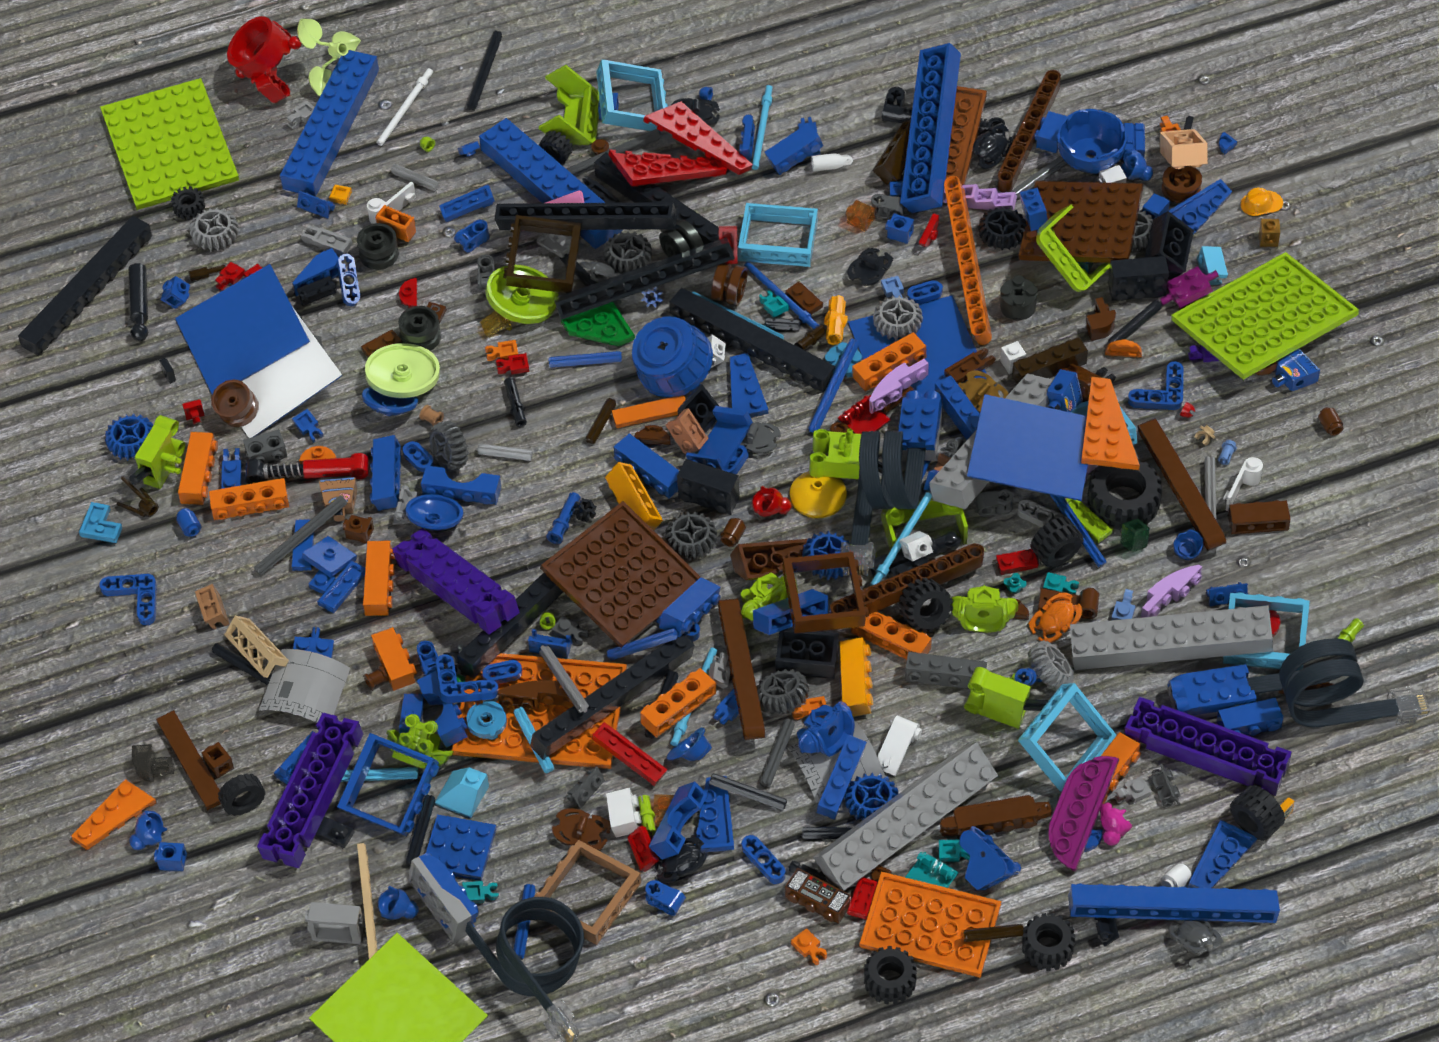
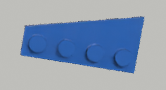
[694,776,734,853]
[1187,819,1257,888]

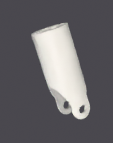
[811,153,853,172]

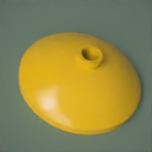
[790,471,847,518]

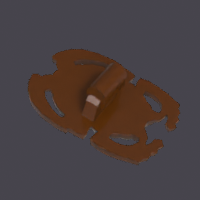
[552,808,611,850]

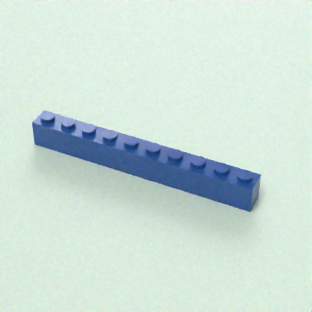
[1068,883,1280,923]

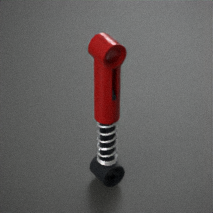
[245,453,368,484]

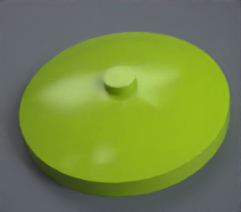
[485,265,558,324]

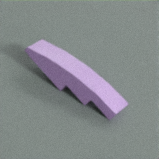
[943,184,1017,210]

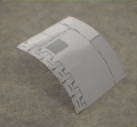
[259,649,350,723]
[787,721,885,805]

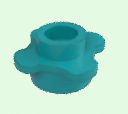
[1003,573,1027,593]

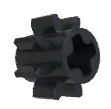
[572,498,597,523]

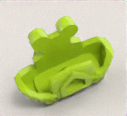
[741,573,798,621]
[951,585,1018,633]
[386,714,453,769]

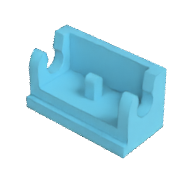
[1197,246,1228,285]

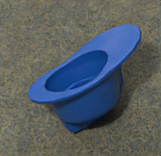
[667,727,712,761]

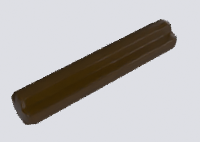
[586,398,616,444]
[963,924,1024,942]

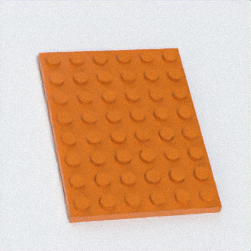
[452,653,627,769]

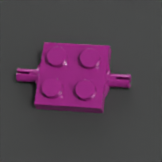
[1160,266,1219,308]

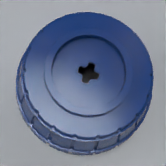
[632,316,713,398]

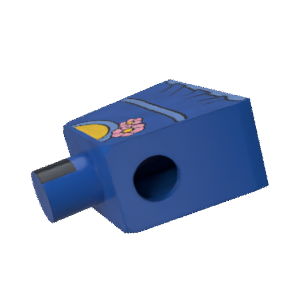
[1272,349,1320,391]
[1047,369,1083,412]

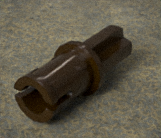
[794,325,826,350]

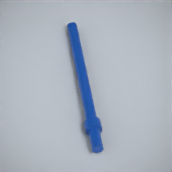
[744,262,820,330]

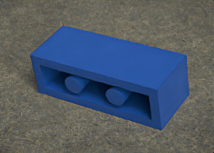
[764,123,823,175]
[1217,698,1283,736]

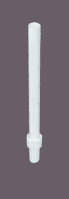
[377,68,433,146]

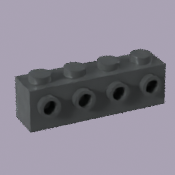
[905,652,987,689]

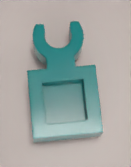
[759,290,789,317]
[1043,572,1079,595]
[939,840,970,862]
[462,881,499,904]

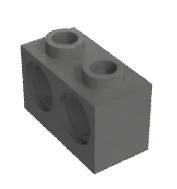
[243,429,288,464]

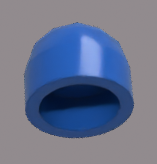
[699,87,713,100]

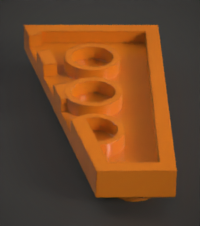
[71,779,156,850]

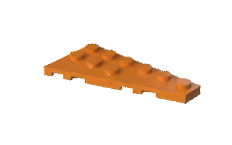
[1081,377,1140,470]

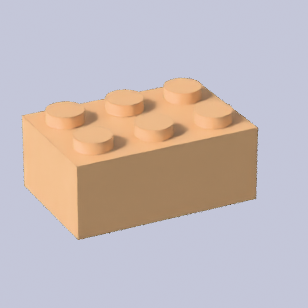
[1160,129,1208,169]

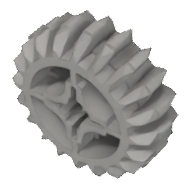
[190,207,239,251]
[873,295,923,340]
[1028,640,1074,691]

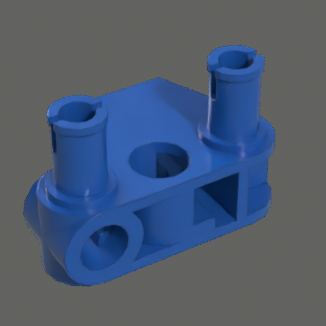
[959,826,1021,890]

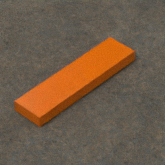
[612,395,686,429]

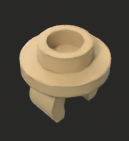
[1195,425,1215,446]

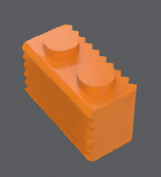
[375,205,416,242]

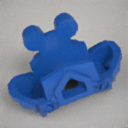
[797,701,855,757]

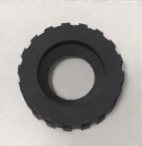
[218,774,265,816]

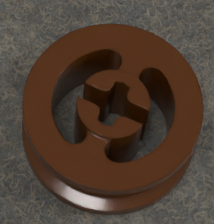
[1161,165,1202,204]

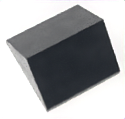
[678,384,719,433]

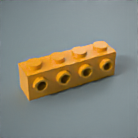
[605,462,663,531]
[840,637,873,717]

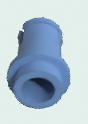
[1218,440,1237,465]

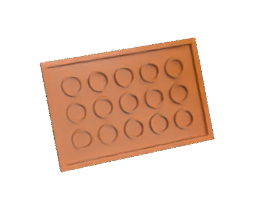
[859,872,1002,978]

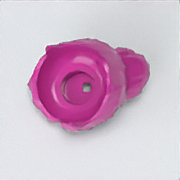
[1100,802,1133,846]

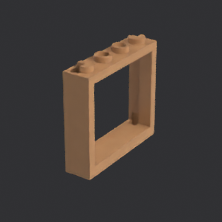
[534,840,641,945]

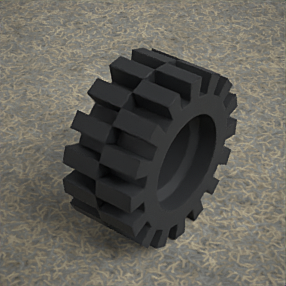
[539,131,573,164]
[171,186,205,220]

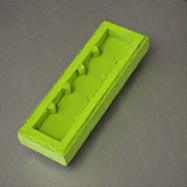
[1058,498,1113,544]

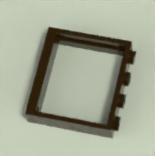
[503,215,581,293]

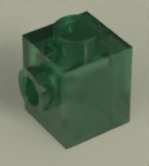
[1120,519,1150,552]

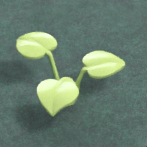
[297,18,361,97]

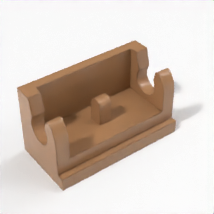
[195,584,230,629]

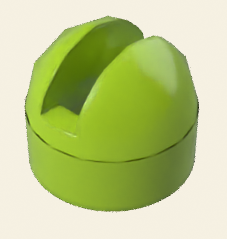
[420,136,435,152]
[540,612,555,629]

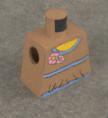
[319,477,357,522]

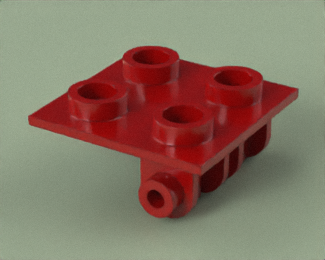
[838,395,891,434]

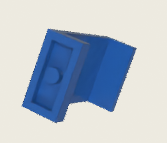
[686,406,753,471]

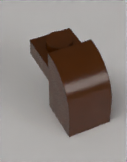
[1085,297,1116,341]

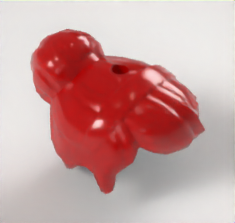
[751,486,792,517]

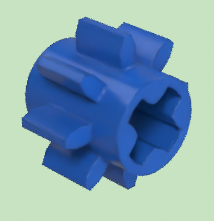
[641,286,664,307]

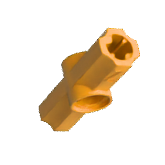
[824,295,848,345]

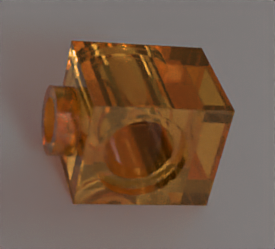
[846,200,875,231]

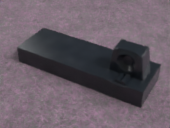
[315,816,355,848]

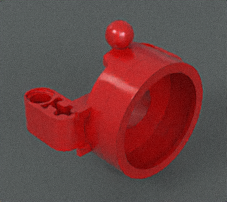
[227,16,302,103]

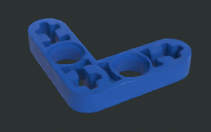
[1128,361,1184,410]
[99,574,157,625]
[436,654,498,703]

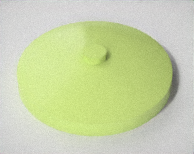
[365,343,440,398]

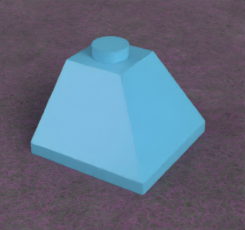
[435,767,489,819]

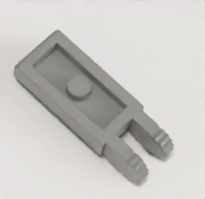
[301,225,352,255]

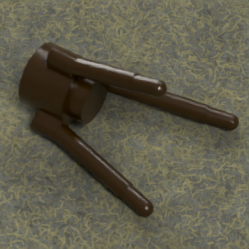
[117,476,159,518]

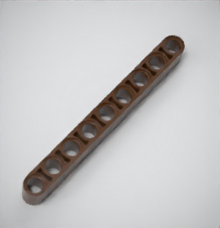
[997,70,1061,193]
[1137,418,1226,551]
[830,543,984,614]
[718,598,765,740]

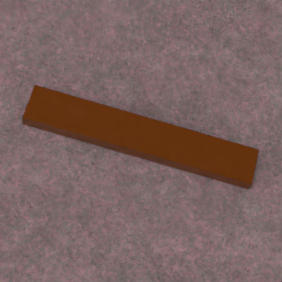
[156,710,221,811]

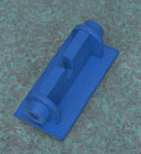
[297,191,335,219]
[1206,582,1248,606]

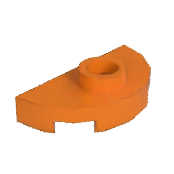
[1105,339,1142,358]
[299,446,336,464]

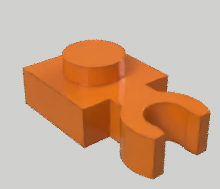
[485,340,518,361]
[791,928,827,965]

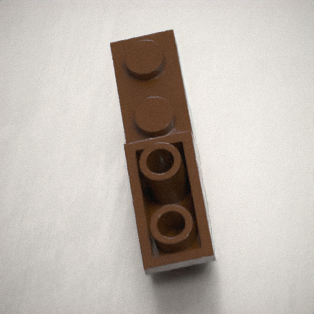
[498,680,574,709]

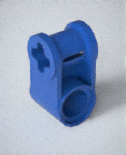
[454,219,490,253]
[417,640,438,676]
[645,880,686,916]

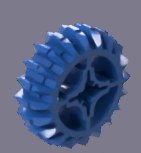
[105,413,153,461]
[802,530,850,580]
[845,772,898,821]

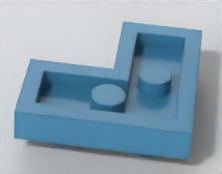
[79,502,122,543]

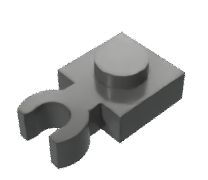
[552,615,589,645]

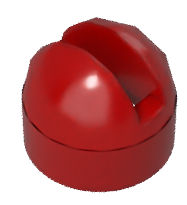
[1180,402,1195,418]

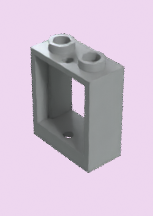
[305,902,365,944]

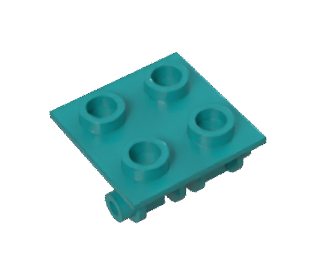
[905,852,959,888]

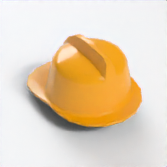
[1240,187,1283,216]

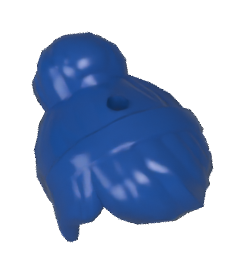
[1121,149,1153,181]
[129,811,167,850]
[377,886,419,920]

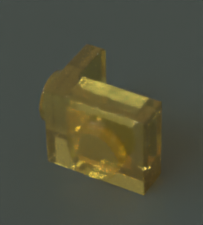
[480,311,512,338]

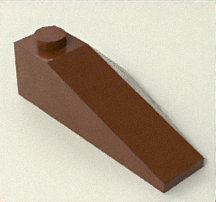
[730,539,808,580]

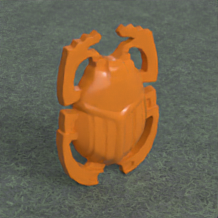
[1028,593,1082,643]

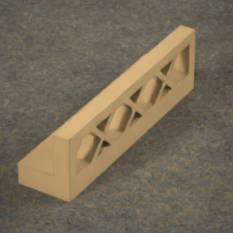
[224,615,289,678]

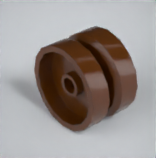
[711,262,748,306]
[211,379,259,427]

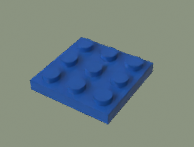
[426,814,497,881]

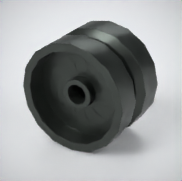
[659,220,703,258]
[357,223,399,270]
[398,306,441,351]

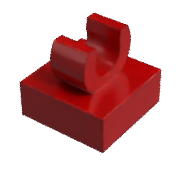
[182,399,205,424]

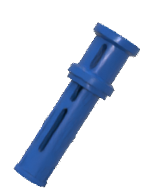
[546,492,581,544]
[1015,668,1042,686]

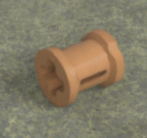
[419,405,444,427]

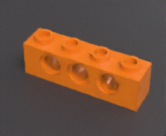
[852,332,927,392]
[209,478,289,520]
[851,611,932,660]
[640,668,716,738]

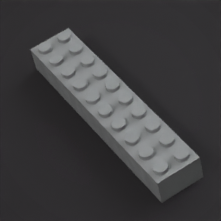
[929,374,1053,509]
[1070,605,1273,670]
[813,742,998,891]

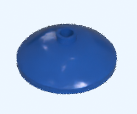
[362,386,418,416]
[406,494,463,531]

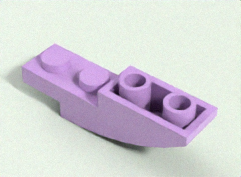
[869,359,929,414]
[1141,565,1202,618]

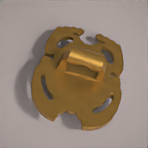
[958,370,1009,412]

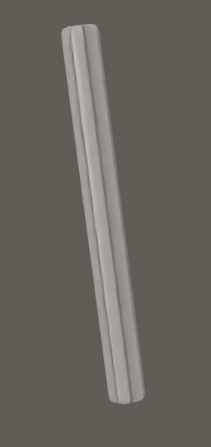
[1204,456,1217,553]
[539,646,589,713]

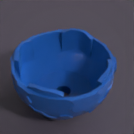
[1057,109,1128,174]

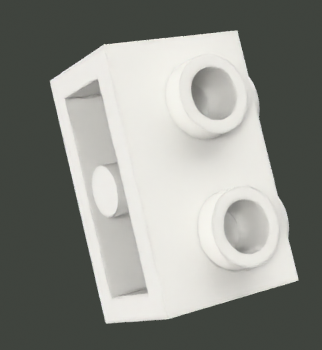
[606,788,641,838]

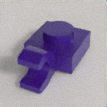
[1188,344,1220,363]

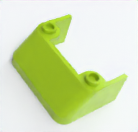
[538,65,599,145]
[1036,205,1110,292]
[881,498,968,550]

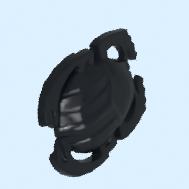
[671,98,720,125]
[973,123,1013,169]
[847,248,894,286]
[654,837,707,884]

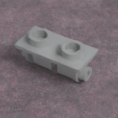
[393,485,418,525]

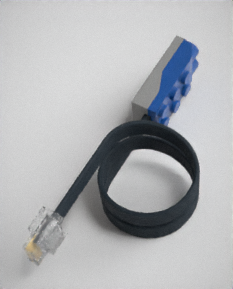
[840,390,943,576]
[1166,638,1430,727]
[408,853,584,1042]

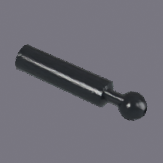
[128,263,149,341]
[868,531,961,577]

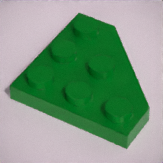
[561,302,635,347]

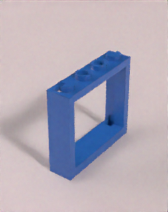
[337,733,439,837]

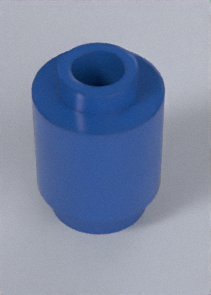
[177,508,202,537]

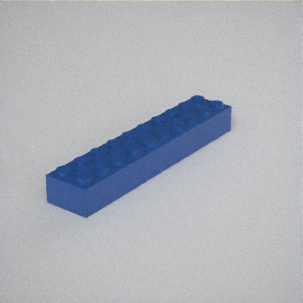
[900,43,961,213]
[280,50,379,197]
[479,118,623,249]

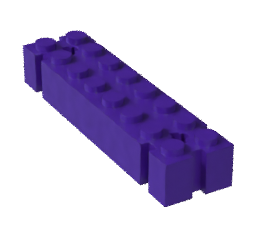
[392,528,520,634]
[1124,696,1292,796]
[257,712,363,868]

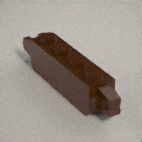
[940,795,1052,839]

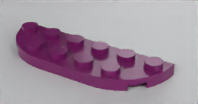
[1049,756,1119,872]

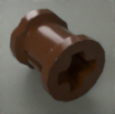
[363,666,389,690]

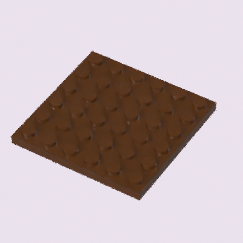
[1019,181,1143,263]
[540,501,700,649]

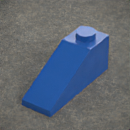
[292,248,344,296]

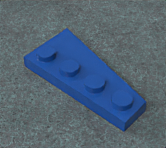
[1169,179,1232,235]
[730,353,769,418]

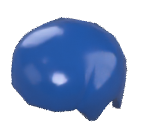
[1173,529,1204,560]

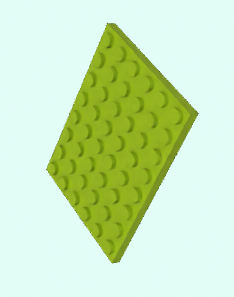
[100,78,240,210]
[1171,252,1359,380]

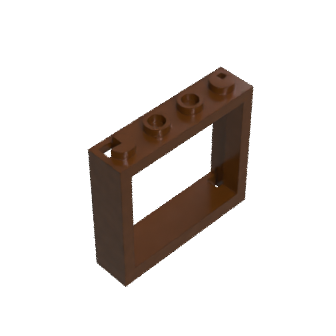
[782,552,869,634]

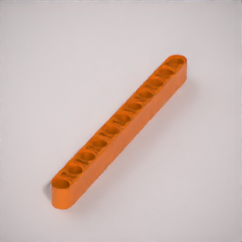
[944,176,992,345]

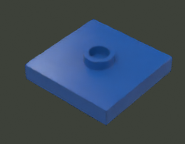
[302,536,357,578]

